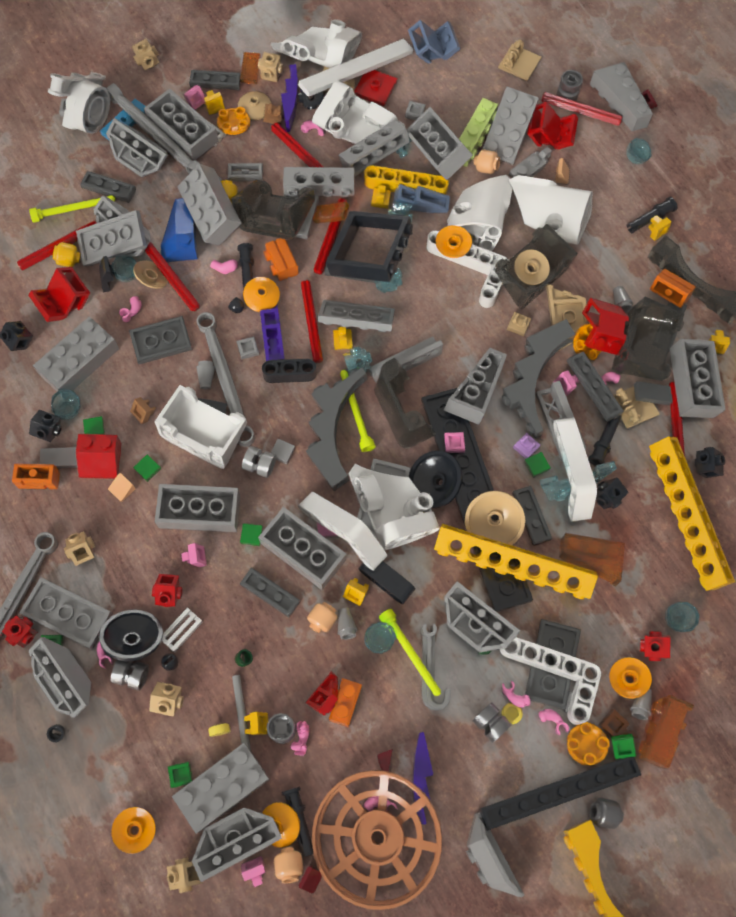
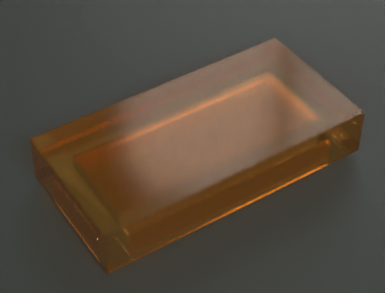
[240,52,261,84]
[313,202,349,224]

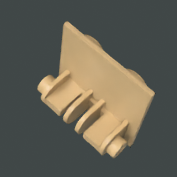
[498,40,541,81]
[613,386,660,429]

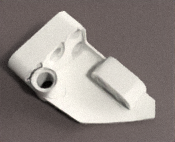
[271,20,362,68]
[312,80,405,144]
[447,175,512,251]
[509,175,593,245]
[348,464,440,550]

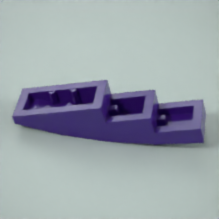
[281,64,298,132]
[260,304,285,361]
[412,732,433,825]

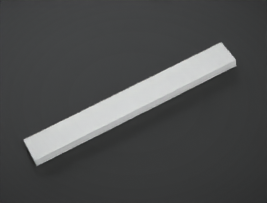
[298,39,414,97]

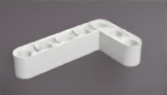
[426,231,510,308]
[553,417,597,521]
[298,492,387,571]
[500,637,601,725]

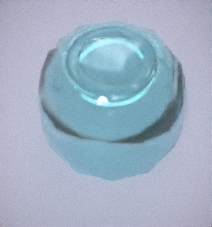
[626,138,652,165]
[111,255,137,283]
[51,389,81,420]
[665,602,700,632]
[364,622,396,654]

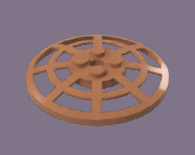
[312,770,442,910]

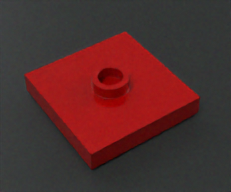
[354,70,397,107]

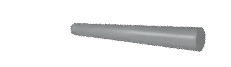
[232,675,251,751]

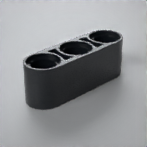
[262,359,317,383]
[358,561,416,605]

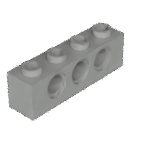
[339,120,409,177]
[283,167,354,197]

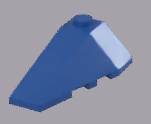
[161,198,198,262]

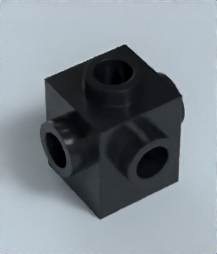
[298,88,324,110]
[0,321,33,351]
[29,409,62,443]
[695,447,725,478]
[596,477,629,509]

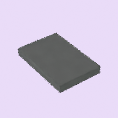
[129,316,192,365]

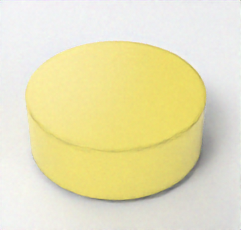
[501,703,523,725]
[208,723,230,737]

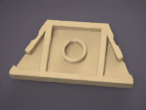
[546,285,589,351]

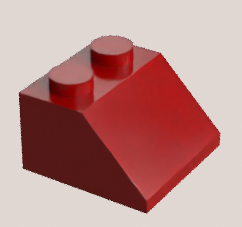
[76,434,122,479]

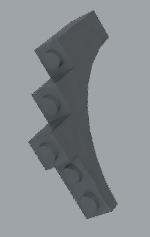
[501,319,575,439]
[306,368,368,491]

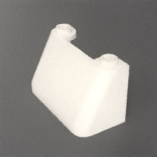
[155,385,247,469]

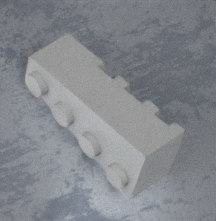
[590,62,653,131]
[444,348,507,425]

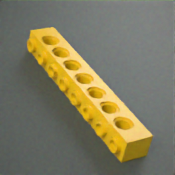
[649,436,735,591]
[434,523,598,600]

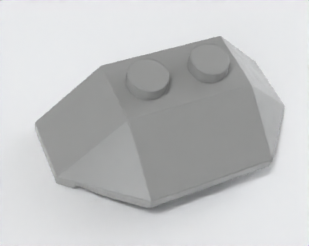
[106,118,168,177]
[93,195,151,259]
[444,581,520,653]
[29,637,91,718]
[192,808,282,882]
[466,812,525,897]

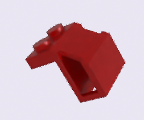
[527,102,578,150]
[28,267,90,322]
[582,298,629,355]

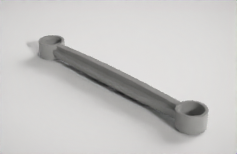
[106,83,200,174]
[197,312,255,447]
[0,532,58,638]

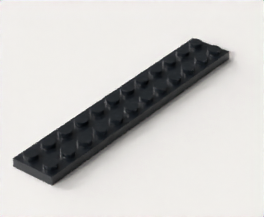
[421,388,533,612]

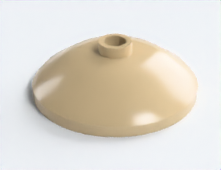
[465,491,525,545]

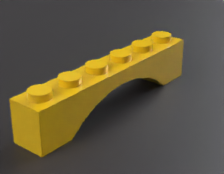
[563,820,624,917]

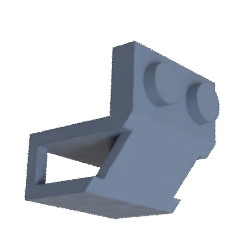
[408,20,461,64]

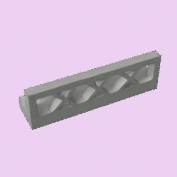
[369,337,443,386]
[536,381,586,461]

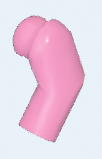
[210,259,238,274]

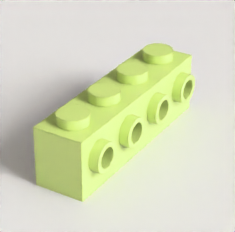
[459,98,498,167]

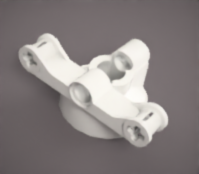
[48,72,110,134]

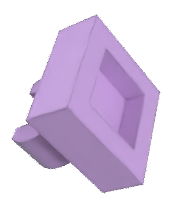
[513,433,540,459]

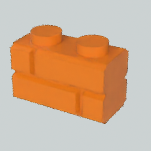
[263,237,299,281]
[650,269,696,308]
[12,464,60,489]
[329,678,362,728]

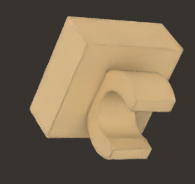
[507,312,531,337]

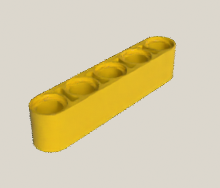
[364,166,449,195]

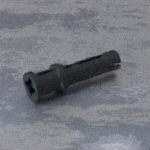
[627,197,678,234]
[237,243,254,291]
[588,415,622,467]
[281,787,314,857]

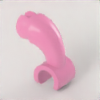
[301,120,324,136]
[119,296,142,323]
[601,372,621,385]
[97,640,113,669]
[502,681,530,708]
[539,709,569,735]
[291,721,309,756]
[364,796,398,811]

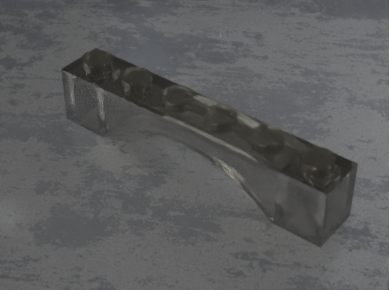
[647,235,736,324]

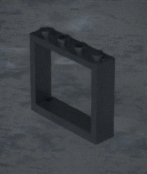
[326,211,413,282]

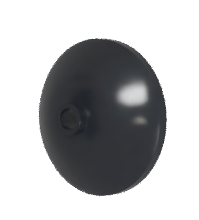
[409,451,463,508]
[99,610,163,661]

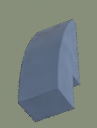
[393,184,450,213]

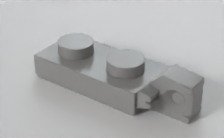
[509,147,552,178]

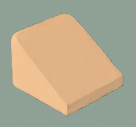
[555,158,569,184]
[108,473,136,503]

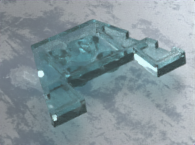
[540,461,617,501]

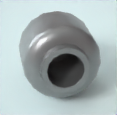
[589,798,624,829]

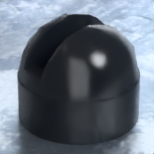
[228,297,244,313]
[161,654,178,671]
[47,724,66,743]

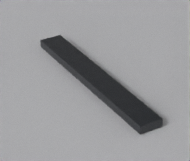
[479,757,642,831]

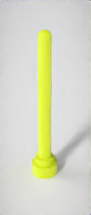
[29,195,115,223]
[340,370,376,452]
[379,609,441,696]

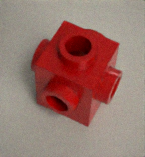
[152,574,183,607]
[1,615,38,648]
[640,631,670,661]

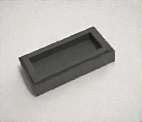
[634,381,673,405]

